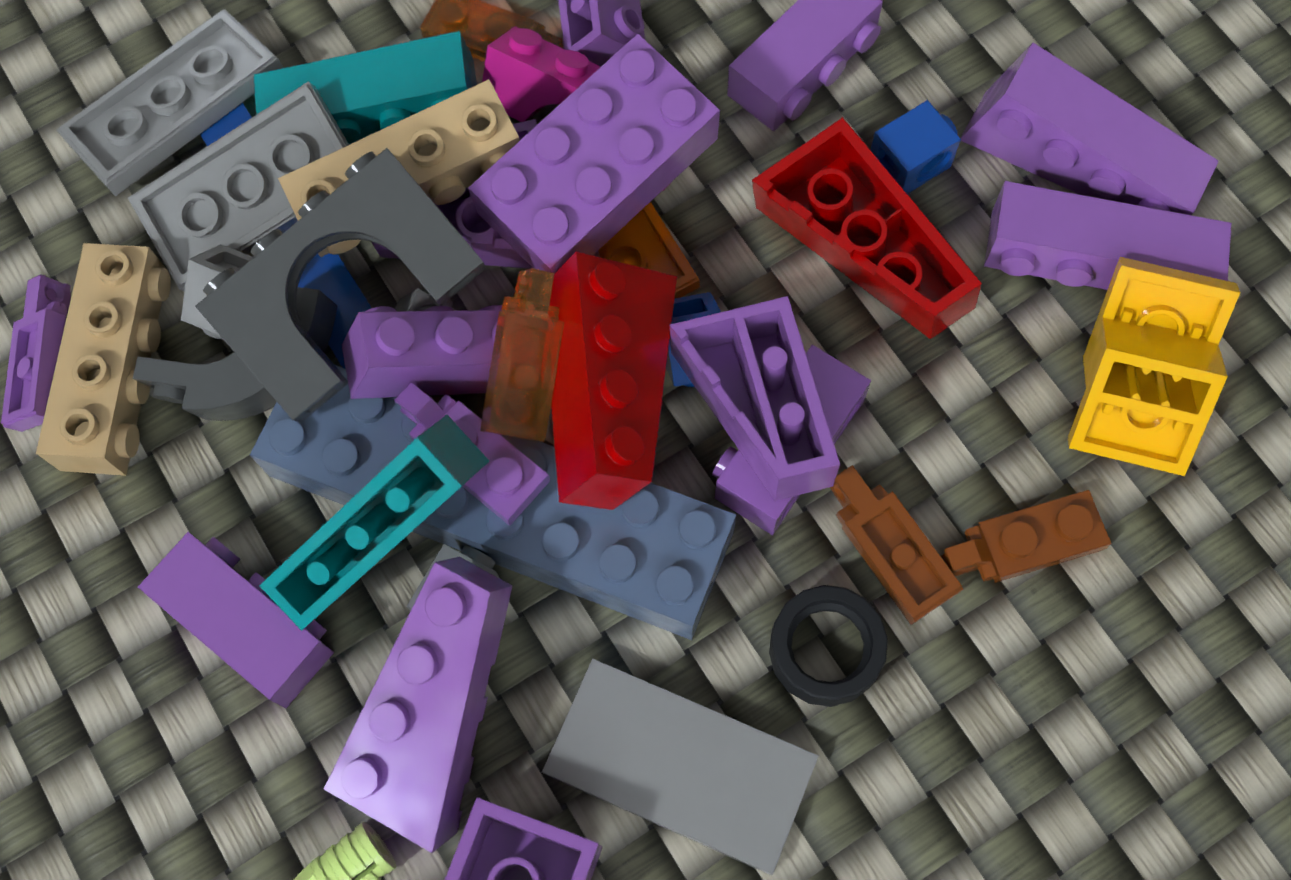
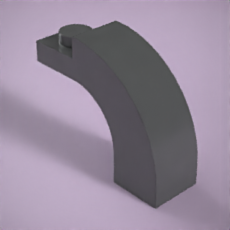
[133,287,338,421]

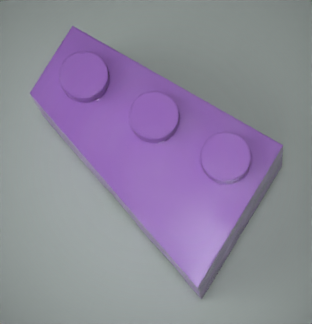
[670,296,840,501]

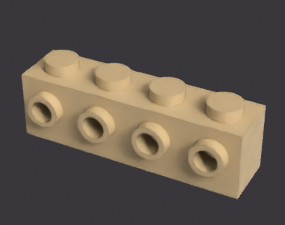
[278,79,520,257]
[36,243,171,476]

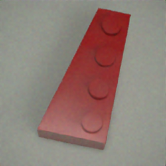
[752,117,982,339]
[542,252,677,510]

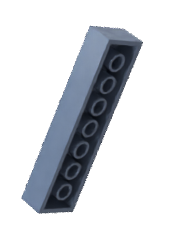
[250,365,736,640]

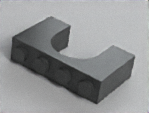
[195,148,486,421]

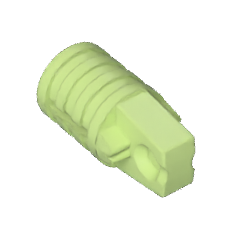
[293,821,396,880]

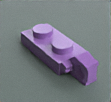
[1,274,71,432]
[395,383,550,525]

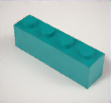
[254,31,477,145]
[259,415,489,631]

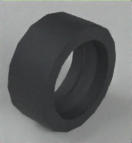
[769,585,888,707]

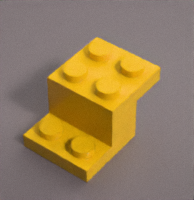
[1068,257,1240,476]

